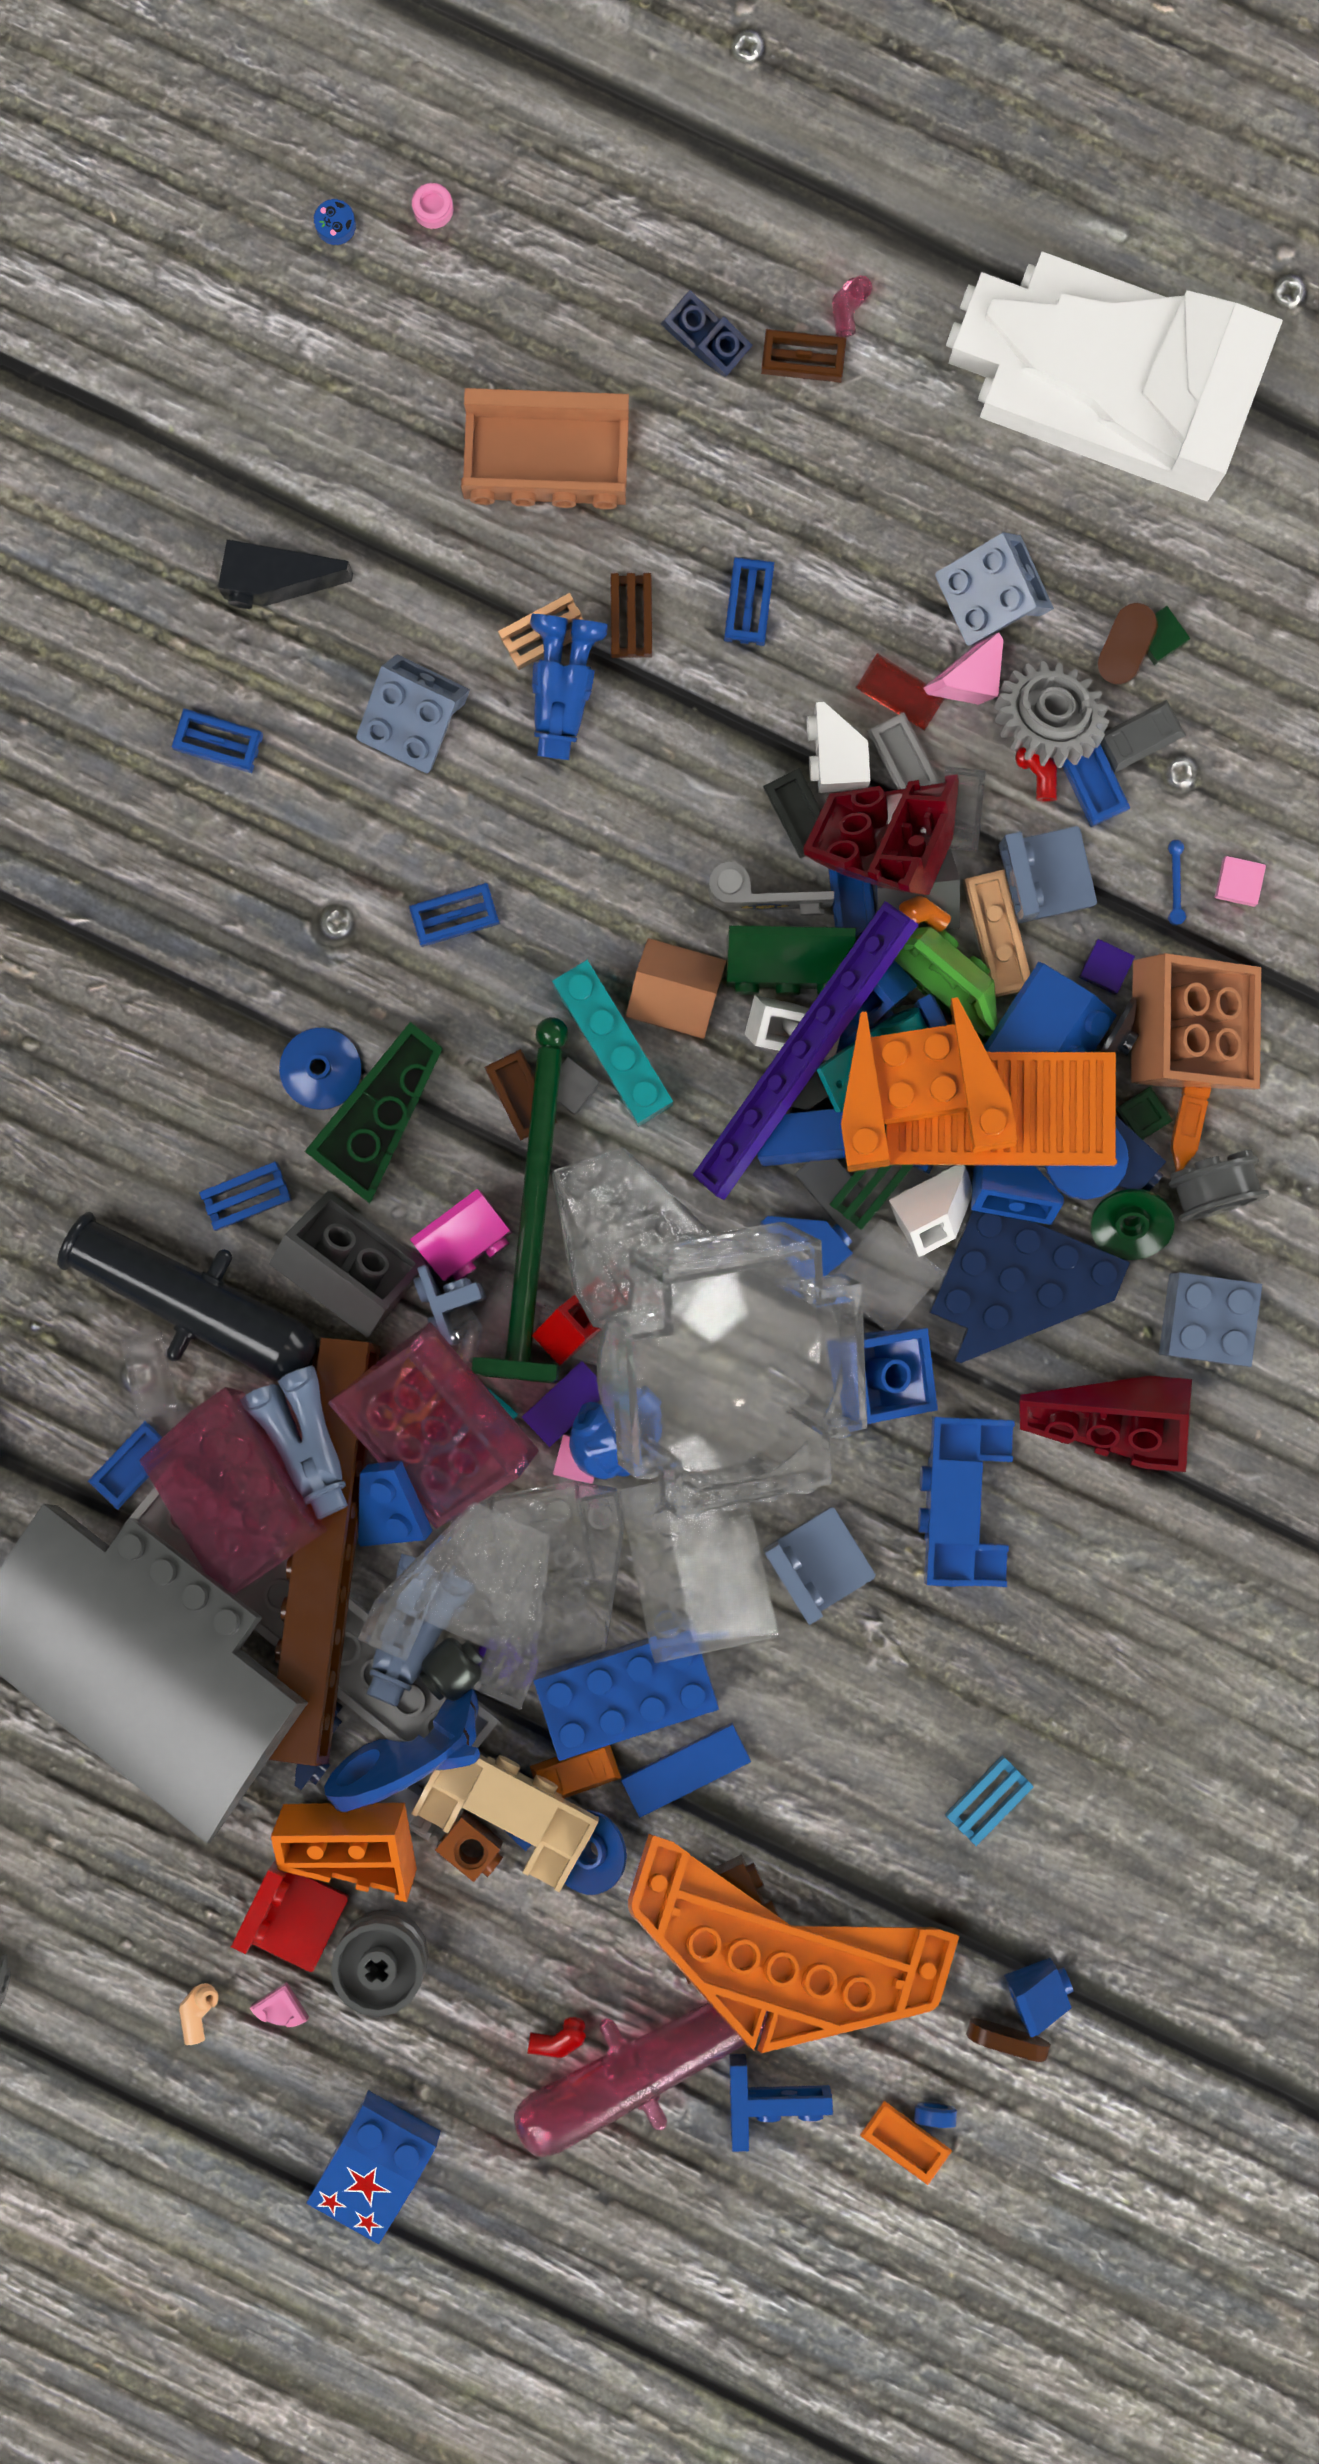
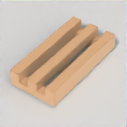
[498,593,583,670]

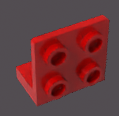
[231,1860,349,1972]

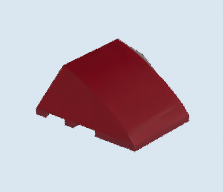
[803,774,959,895]

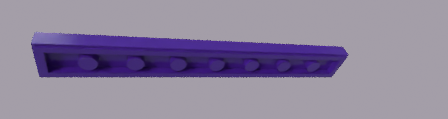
[693,901,919,1200]

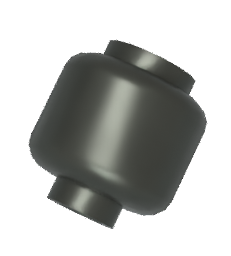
[420,1638,484,1701]

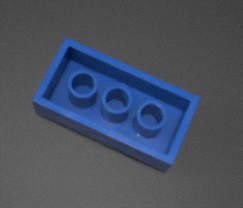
[533,1623,719,1761]

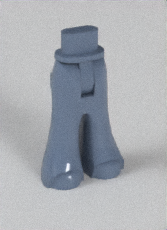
[240,1366,348,1519]
[366,1554,475,1707]

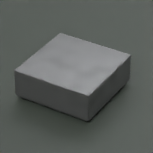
[557,1057,600,1115]

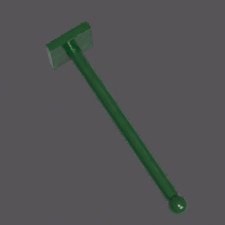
[471,1017,568,1384]

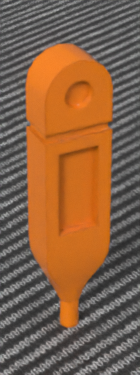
[1170,1087,1211,1172]

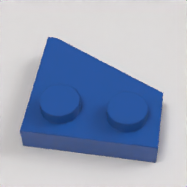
[358,1460,433,1547]

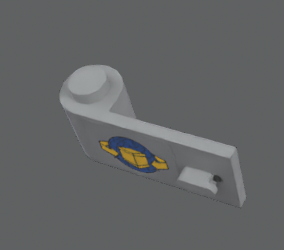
[708,862,834,915]

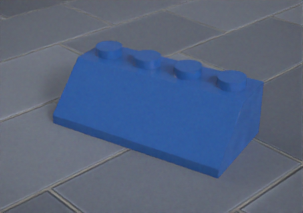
[984,962,1117,1052]

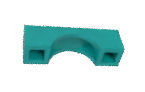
[552,959,673,1127]

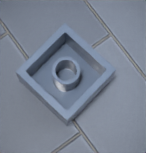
[1159,1272,1262,1367]

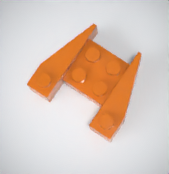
[841,997,1018,1172]

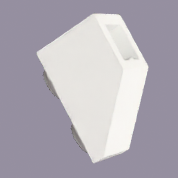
[807,702,870,793]
[889,1165,972,1257]

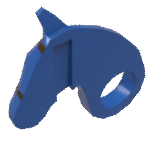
[324,1689,480,1813]

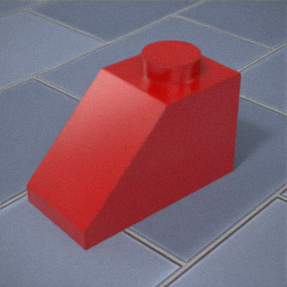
[532,1274,628,1366]

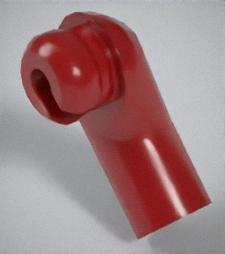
[1015,747,1057,802]
[527,2017,586,2058]

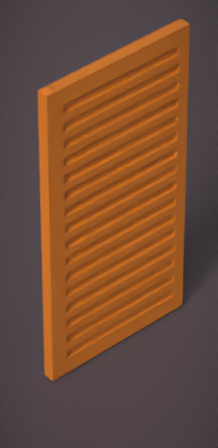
[886,1052,1117,1166]

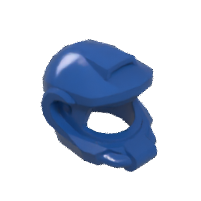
[569,1385,660,1480]

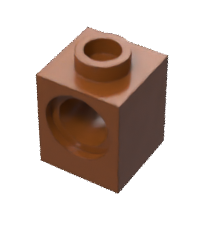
[435,1810,503,1882]

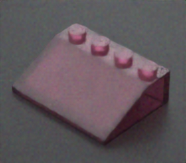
[328,1322,539,1529]
[139,1387,327,1595]

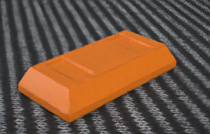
[530,1745,621,1799]
[860,2100,952,2185]

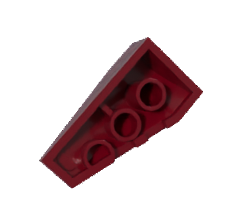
[1019,1376,1192,1472]

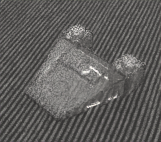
[358,1502,551,1709]

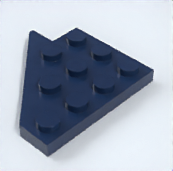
[929,1210,1130,1363]

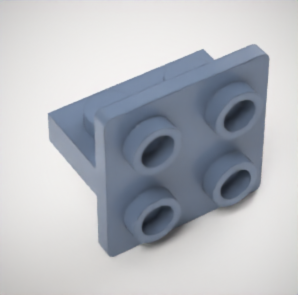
[413,1265,487,1347]

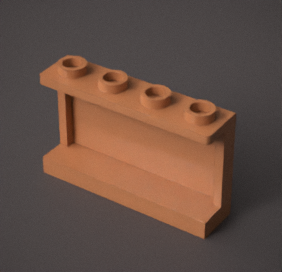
[461,388,629,510]

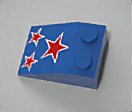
[306,2090,441,2244]

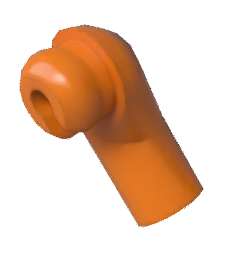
[899,896,951,932]

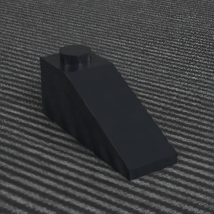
[218,539,353,609]

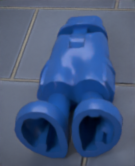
[530,614,608,760]

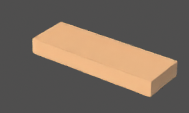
[963,869,1030,998]

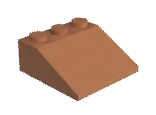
[1131,953,1261,1090]

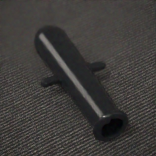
[57,1212,318,1381]

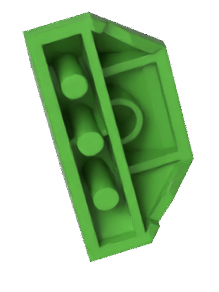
[894,927,998,1046]

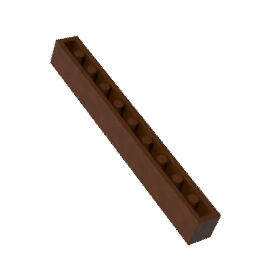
[269,1338,381,1766]

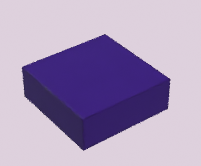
[1079,939,1135,995]

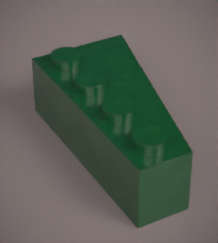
[304,1022,443,1204]

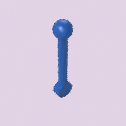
[1168,840,1186,926]

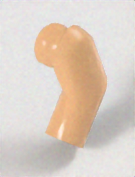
[179,1983,219,2045]

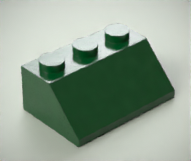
[726,925,856,996]

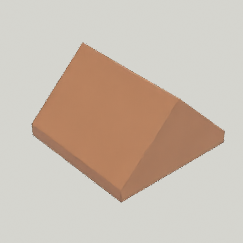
[626,938,727,1039]

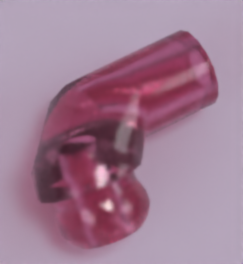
[832,275,872,338]

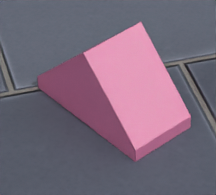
[923,632,1003,705]

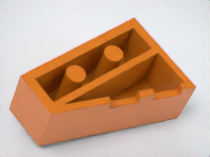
[271,1803,417,1902]

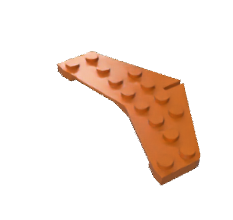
[628,1834,959,2053]

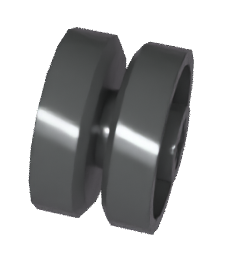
[330,1909,429,2017]

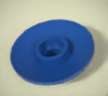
[279,1028,362,1110]
[565,1810,627,1895]

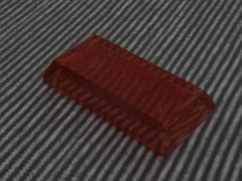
[856,653,945,731]

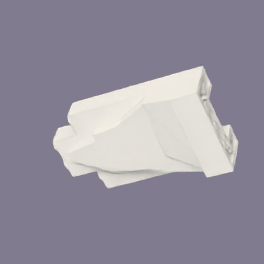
[946,252,1283,502]

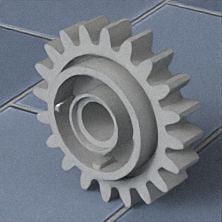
[994,661,1109,768]

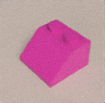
[410,1189,513,1282]

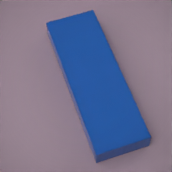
[621,1723,751,1818]

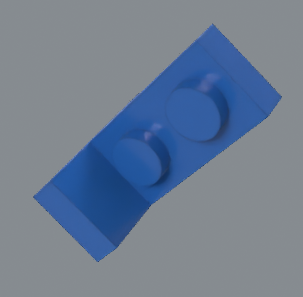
[729,2054,833,2152]

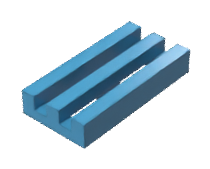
[945,1755,1034,1846]

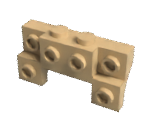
[411,1755,599,1893]

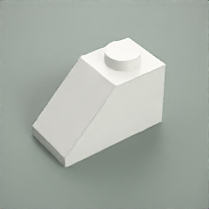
[744,995,840,1060]

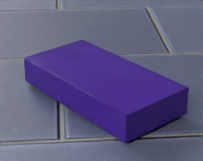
[522,1361,610,1447]

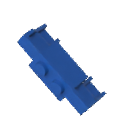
[918,1416,1015,1587]

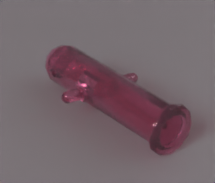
[514,2002,768,2157]

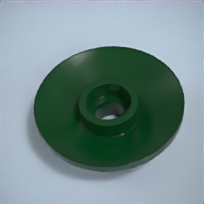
[1090,1189,1175,1260]

